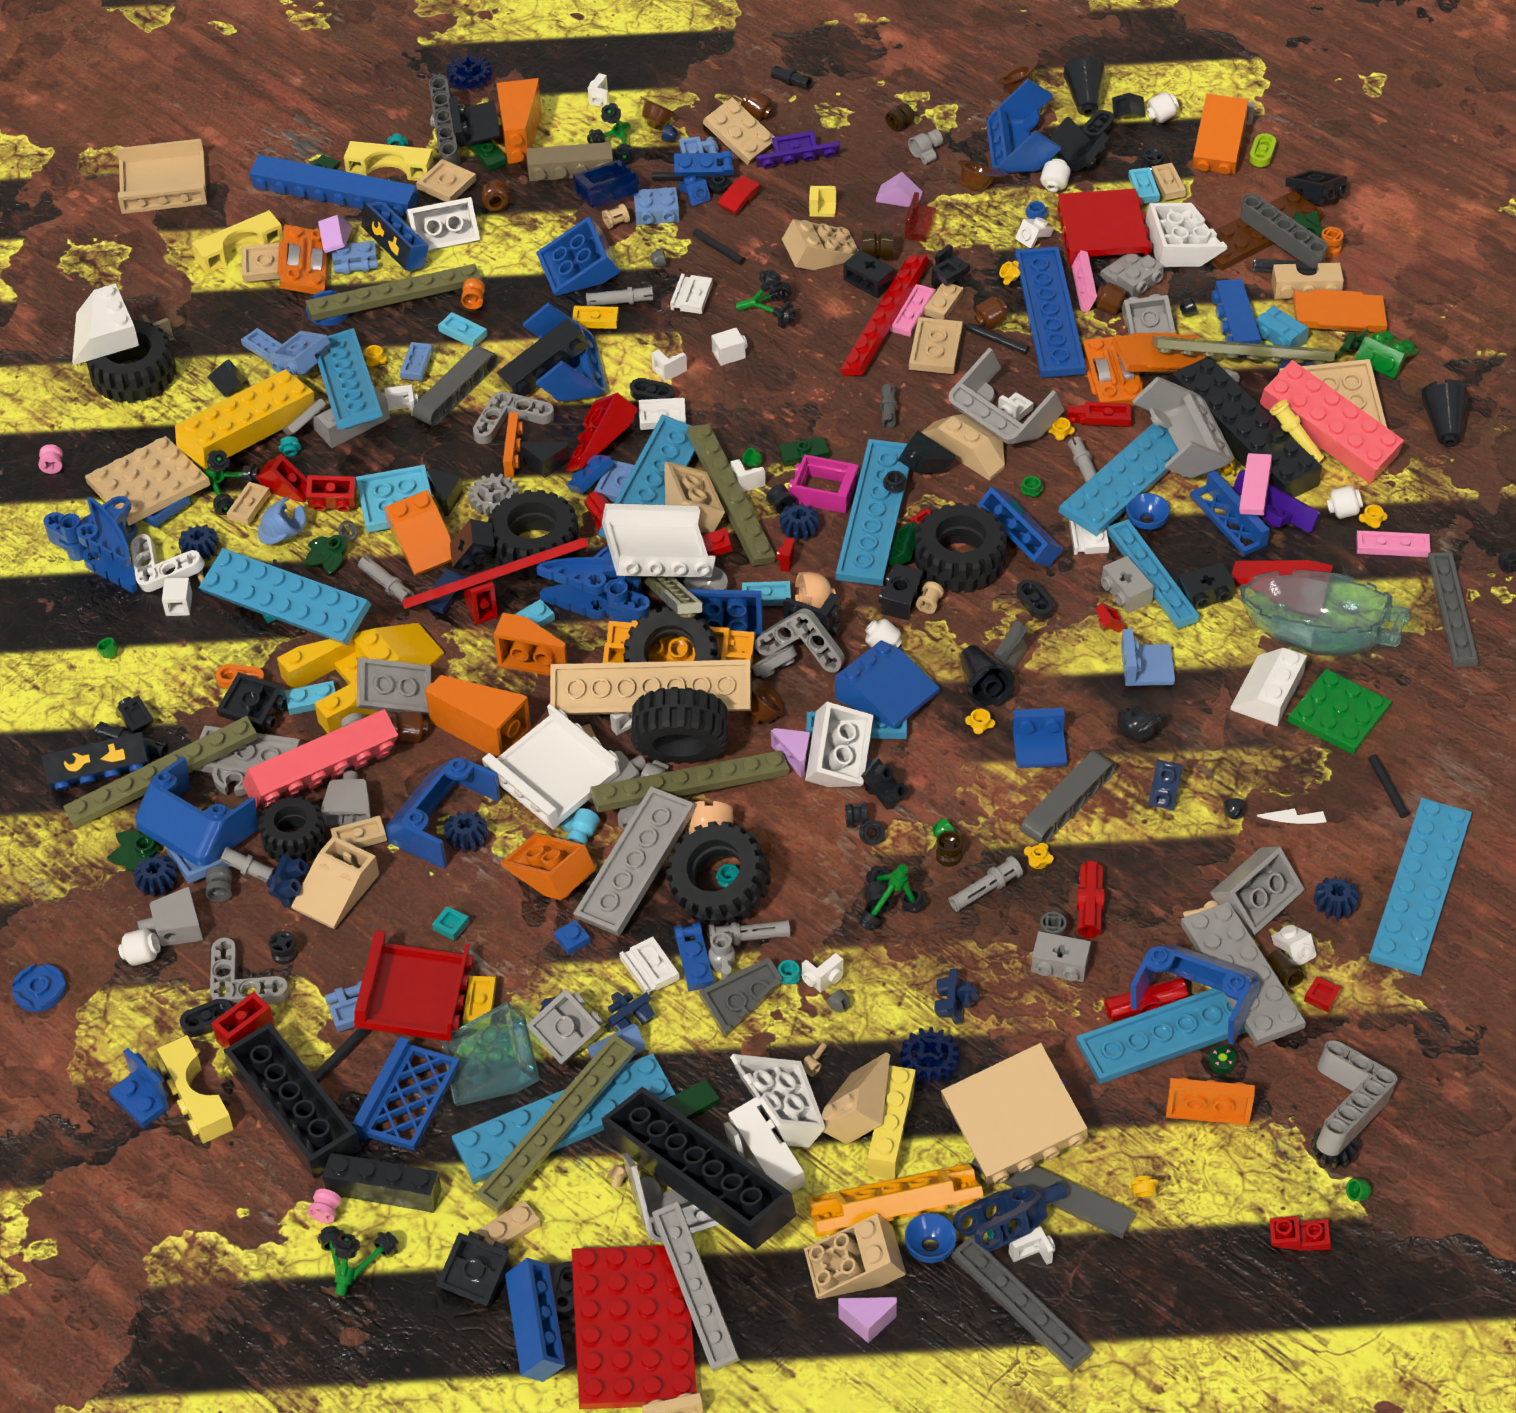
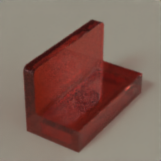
[905,192,936,242]

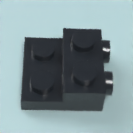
[1285,169,1347,204]
[216,672,287,734]
[436,1231,515,1308]

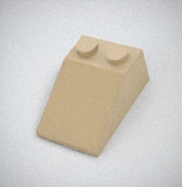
[664,461,725,533]
[822,1053,890,1144]

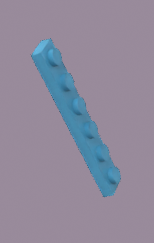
[1107,519,1199,629]

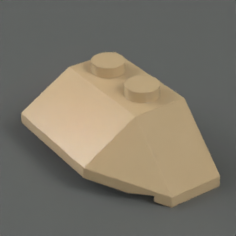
[922,414,1005,481]

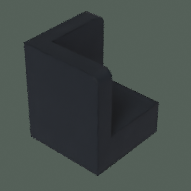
[1112,93,1145,120]
[931,258,963,289]
[207,359,247,397]

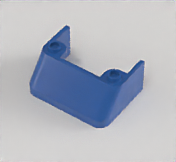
[986,79,1061,173]
[523,302,607,402]
[135,757,258,866]
[385,758,501,869]
[1131,944,1260,1045]

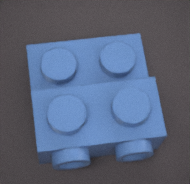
[633,187,679,225]
[268,331,330,376]

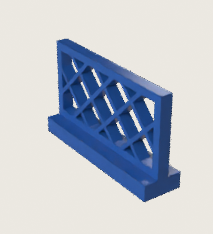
[352,1037,461,1151]

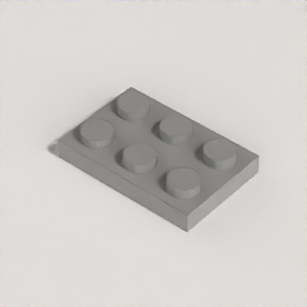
[356,657,431,716]

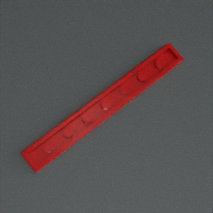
[402,537,589,609]

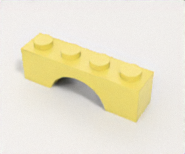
[344,141,434,181]
[192,210,283,273]
[156,1035,233,1144]
[868,1065,915,1179]

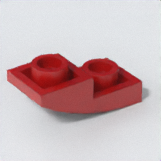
[718,175,761,216]
[1270,1216,1332,1250]

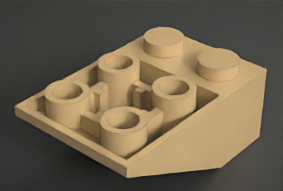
[782,219,859,270]
[291,836,379,929]
[804,1213,906,1299]

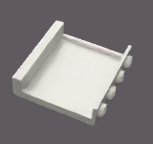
[602,504,715,577]
[482,704,621,830]

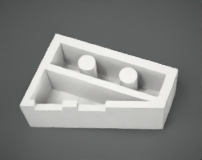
[728,1097,806,1194]

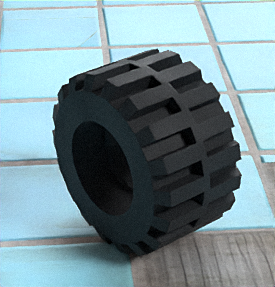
[259,795,327,863]

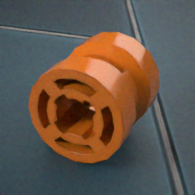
[1321,227,1344,258]
[461,278,485,309]

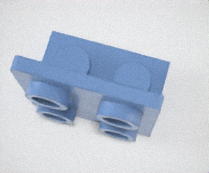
[1121,629,1175,686]

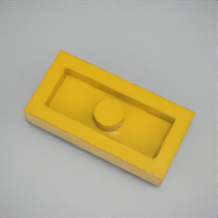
[572,306,619,329]
[463,976,497,1027]

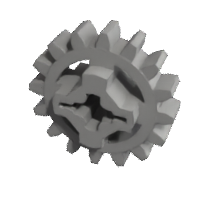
[468,473,519,517]

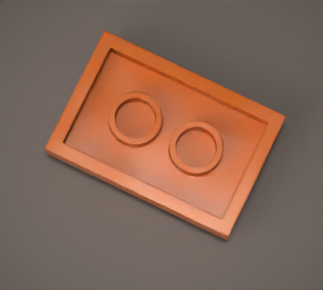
[1166,1078,1255,1125]

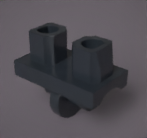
[861,758,908,810]

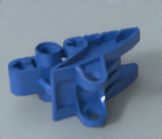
[43,496,138,593]
[537,545,651,623]

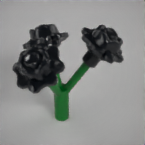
[736,269,796,329]

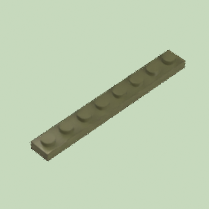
[306,264,482,321]
[1152,336,1335,364]
[686,424,776,566]
[641,576,702,617]
[63,716,259,829]
[590,750,790,812]
[475,1034,636,1214]

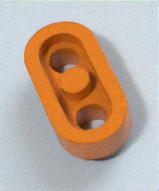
[215,664,265,689]

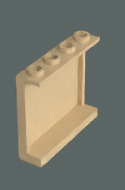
[117,139,207,214]
[941,1043,1088,1186]

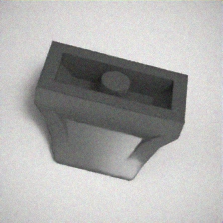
[994,621,1029,670]

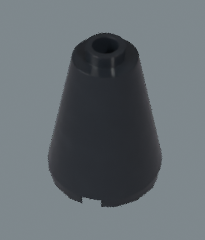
[1063,56,1105,116]
[1422,379,1469,447]
[960,645,1015,708]

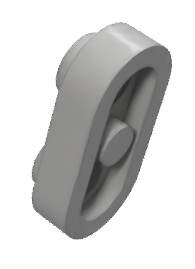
[751,645,797,678]

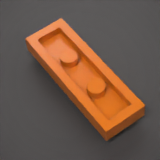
[503,412,524,478]

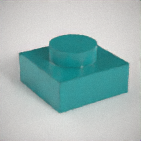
[432,906,469,941]

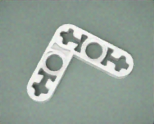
[131,534,205,592]

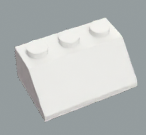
[406,197,480,250]
[1230,648,1307,726]
[805,702,873,787]

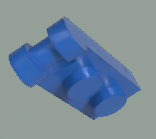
[674,151,734,177]
[674,922,714,992]

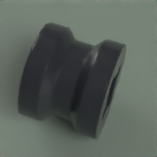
[1142,148,1164,169]
[766,484,796,514]
[845,801,867,828]
[864,881,892,914]
[268,931,298,965]

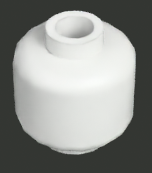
[1146,92,1179,123]
[1040,159,1071,192]
[1326,485,1363,519]
[865,619,902,648]
[118,929,160,966]

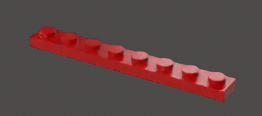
[840,255,929,376]

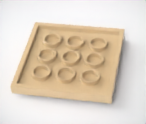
[1278,359,1387,450]
[85,436,210,526]

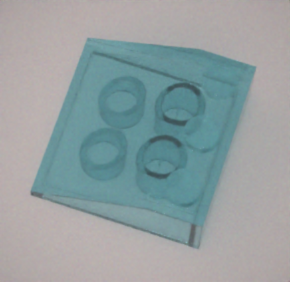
[441,1002,540,1106]

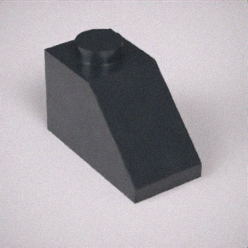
[898,430,956,473]

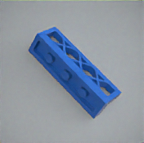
[1190,470,1270,556]

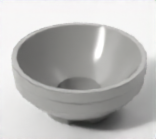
[684,567,728,590]

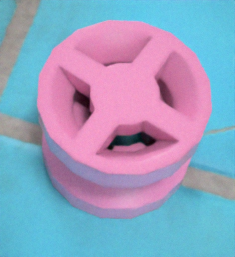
[38,445,63,474]
[307,1189,342,1223]

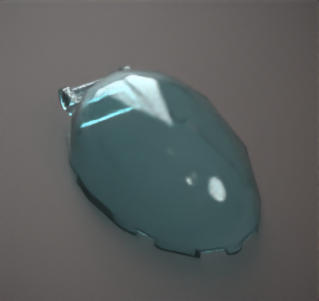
[1240,570,1411,657]

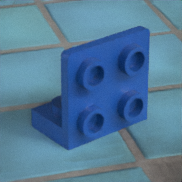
[1012,708,1067,768]
[109,1048,170,1129]

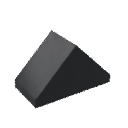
[522,442,570,478]
[427,469,463,516]

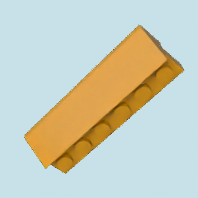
[603,620,755,669]
[805,1163,984,1237]

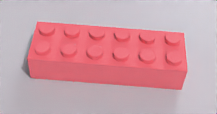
[1260,360,1404,484]
[242,709,398,810]

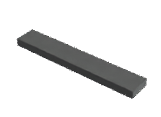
[1427,552,1478,667]
[971,1158,1136,1239]
[951,1236,1093,1373]

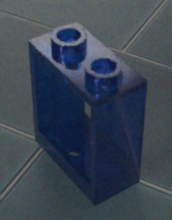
[573,160,640,208]

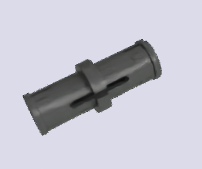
[879,384,898,428]

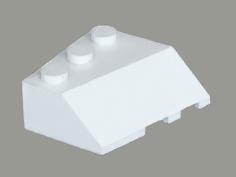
[1145,203,1227,267]
[72,284,139,365]
[730,1054,826,1148]

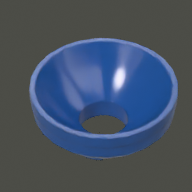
[1126,493,1170,530]
[905,1213,956,1263]

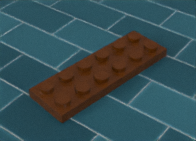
[1210,191,1323,271]

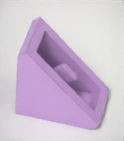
[876,172,923,209]
[318,215,353,253]
[771,728,810,777]
[838,1297,897,1343]

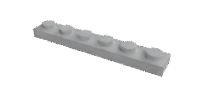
[652,1201,740,1372]

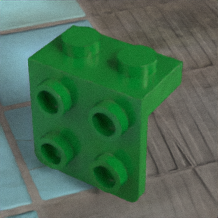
[1355,330,1419,379]

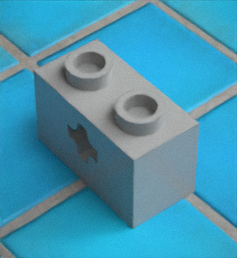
[1101,556,1154,613]
[1031,931,1091,982]

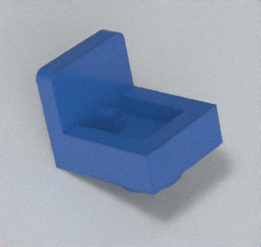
[677,175,711,206]

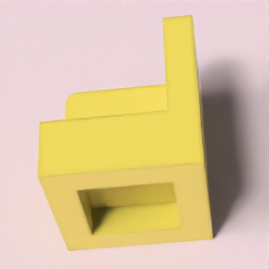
[809,186,836,217]

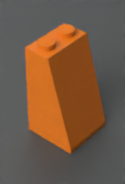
[496,78,542,164]
[1192,94,1249,175]
[425,675,531,757]

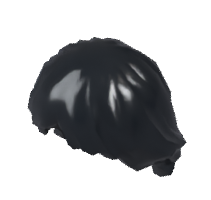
[1117,705,1166,742]

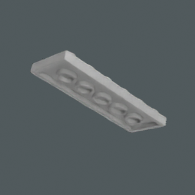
[573,787,696,936]
[1181,902,1306,1046]

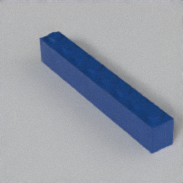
[249,155,420,218]

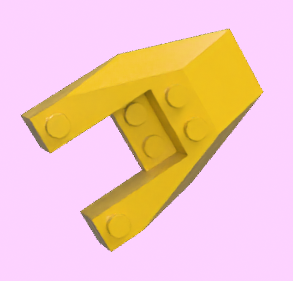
[277,623,444,734]

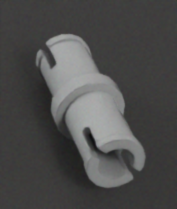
[219,846,274,883]

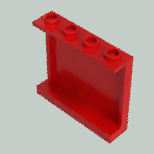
[1057,189,1152,268]
[354,930,473,1041]

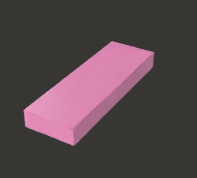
[1072,250,1097,312]
[890,284,936,337]
[1239,453,1272,515]
[1356,530,1431,557]

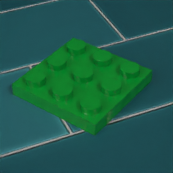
[1288,669,1392,755]

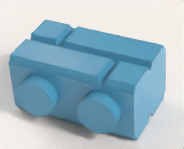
[1256,305,1309,347]

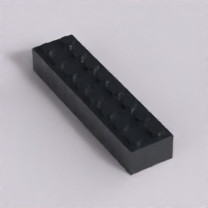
[1171,356,1322,498]
[601,1086,797,1250]

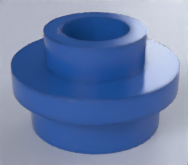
[1025,201,1047,219]

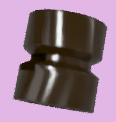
[862,231,893,260]

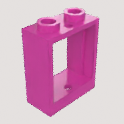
[788,454,858,514]

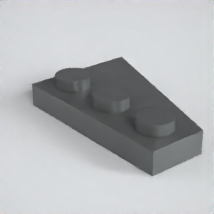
[699,957,782,1038]

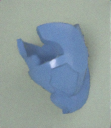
[258,497,306,545]

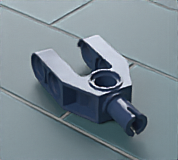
[953,1181,1067,1251]

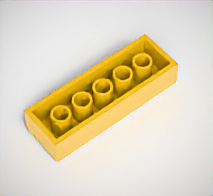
[175,369,314,469]

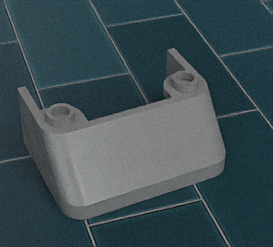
[949,348,1064,444]
[1132,376,1234,478]
[622,1122,745,1242]

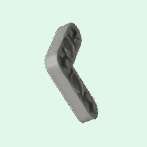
[473,391,554,444]
[755,608,845,672]
[210,938,289,1007]

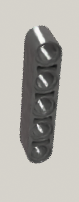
[429,74,461,166]
[1240,194,1327,268]
[412,346,498,426]
[1020,751,1116,844]

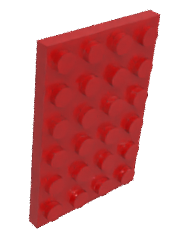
[571,1246,697,1410]

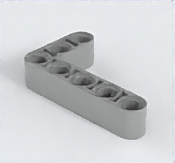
[1316,1040,1397,1156]

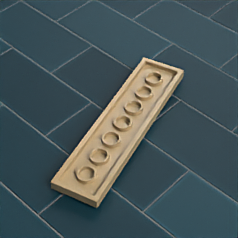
[550,660,751,715]

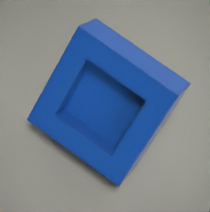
[554,920,591,955]

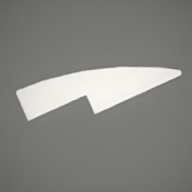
[1257,809,1327,824]

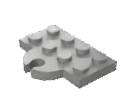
[195,726,301,797]

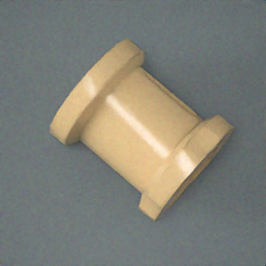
[602,204,630,229]
[916,582,944,614]

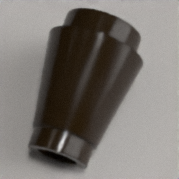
[1268,950,1304,988]

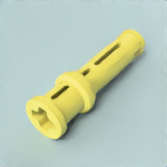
[1269,399,1324,462]

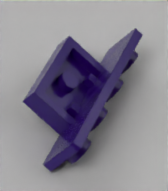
[756,131,840,168]
[1232,470,1320,533]

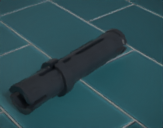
[95,721,169,759]

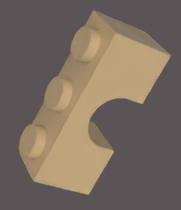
[1271,263,1344,299]

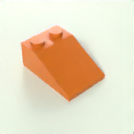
[384,490,452,576]
[494,613,568,676]
[500,833,596,900]

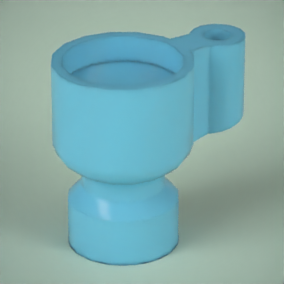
[561,808,600,846]

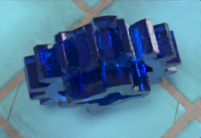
[447,54,492,90]
[900,1027,960,1084]

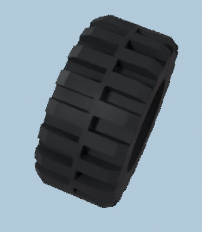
[86,320,176,403]
[488,490,580,579]
[915,503,1007,593]
[623,606,720,663]
[631,687,728,764]
[666,821,771,926]

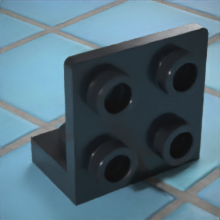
[449,97,501,147]

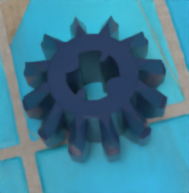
[779,502,819,542]
[178,524,220,561]
[444,809,488,853]
[133,853,178,898]
[1313,875,1359,921]

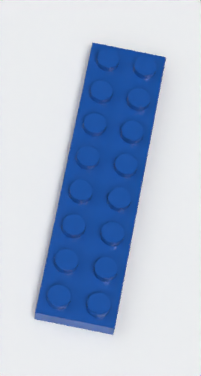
[1015,247,1086,378]

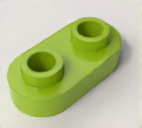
[1249,133,1276,168]

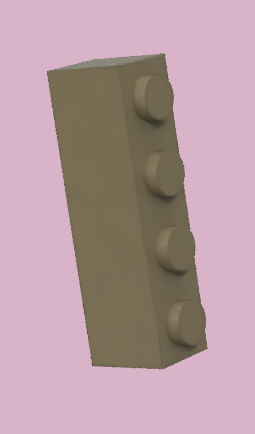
[527,142,614,181]

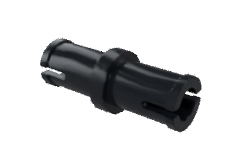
[771,65,812,90]

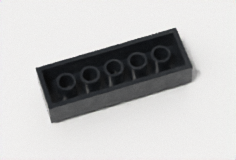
[224,1022,361,1179]

